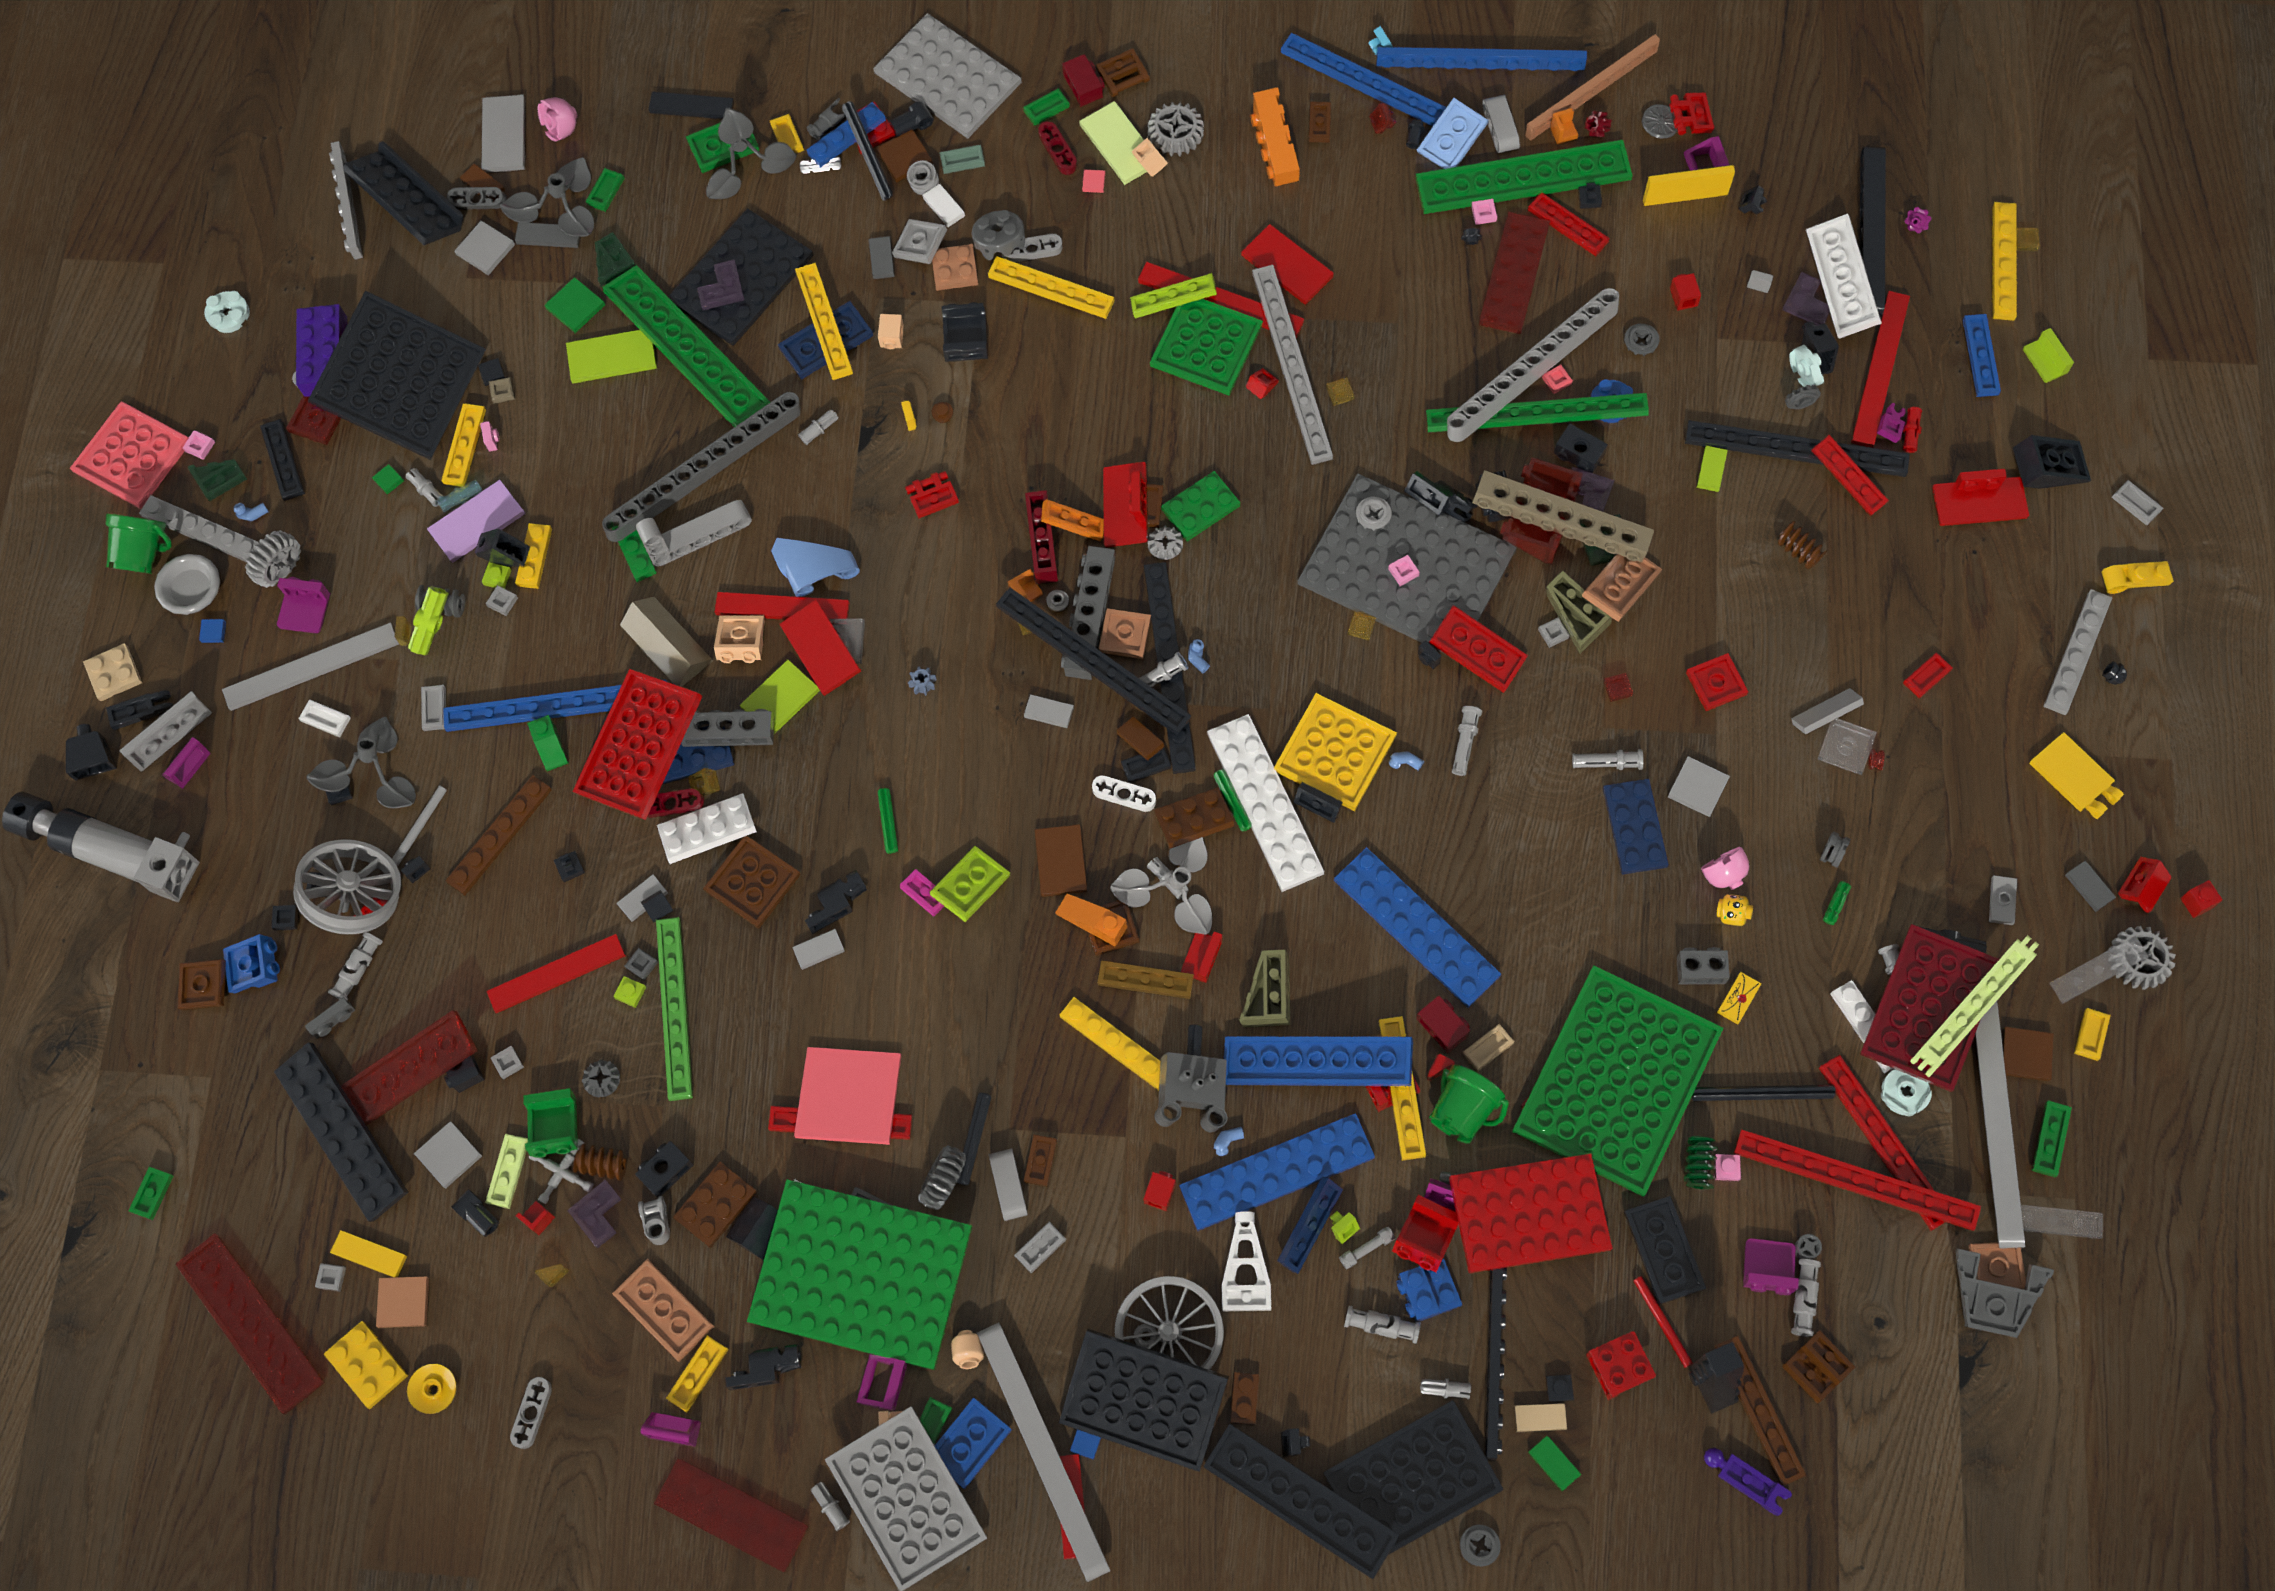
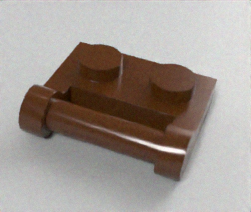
[1096,49,1150,98]

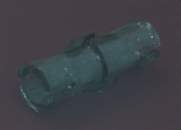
[437,479,482,512]

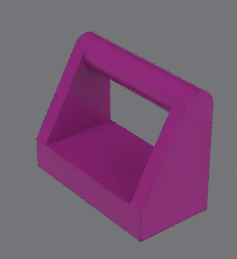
[1684,136,1730,171]
[162,737,211,789]
[856,1354,908,1412]
[641,1412,701,1447]

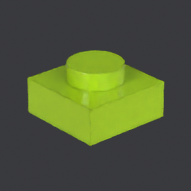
[481,562,511,589]
[613,976,646,1008]

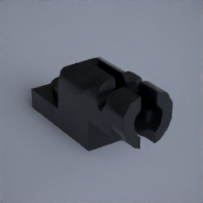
[1404,471,1478,523]
[805,870,867,934]
[726,1344,802,1390]

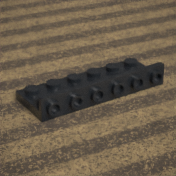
[343,141,463,245]

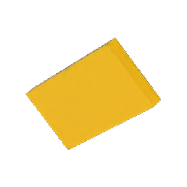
[1643,165,1735,206]

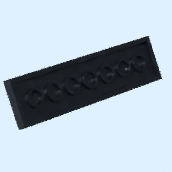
[274,1042,408,1222]
[1203,1424,1400,1579]

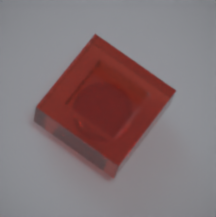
[1603,673,1633,702]

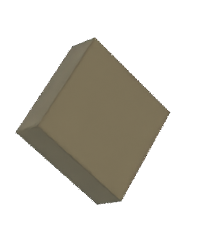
[489,377,515,404]

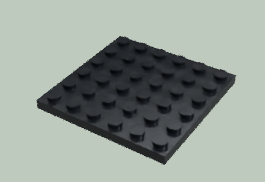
[308,291,486,460]

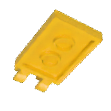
[2029,732,2124,819]

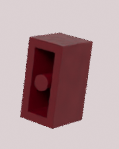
[1062,54,1105,107]
[1416,996,1471,1054]

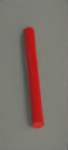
[1634,1276,1693,1368]

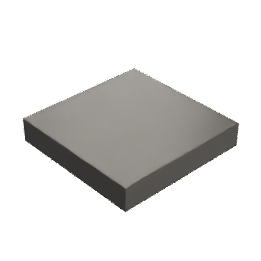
[892,219,947,264]
[455,221,515,275]
[1668,757,1730,817]
[414,1121,482,1189]

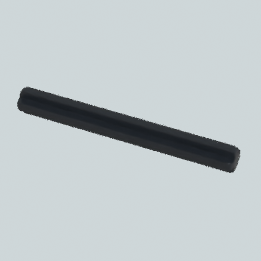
[842,101,893,200]

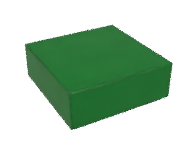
[372,464,404,495]

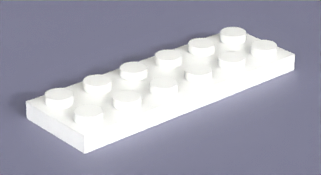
[1806,214,1881,338]

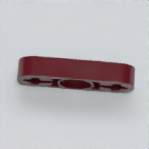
[1038,121,1077,175]
[647,789,704,818]

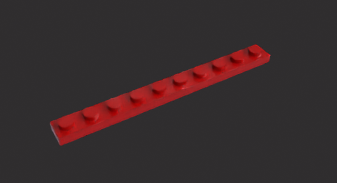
[1734,1129,1981,1231]

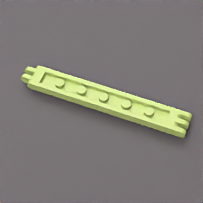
[1910,935,2039,1077]

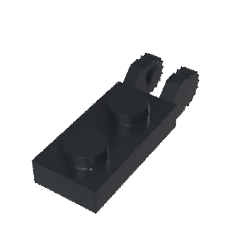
[106,690,173,730]

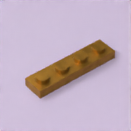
[1098,961,1194,999]

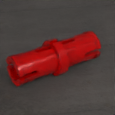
[1903,407,1922,453]

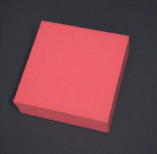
[1082,170,1105,193]
[1542,364,1573,394]

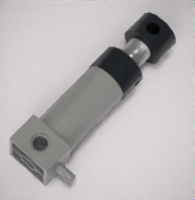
[2,791,200,903]

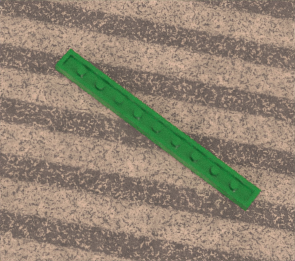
[1426,393,1649,432]

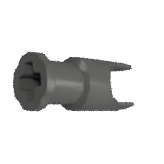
[807,98,846,141]

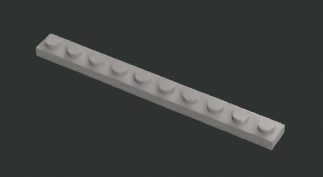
[1252,265,1333,465]

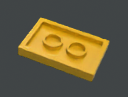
[324,1321,408,1409]

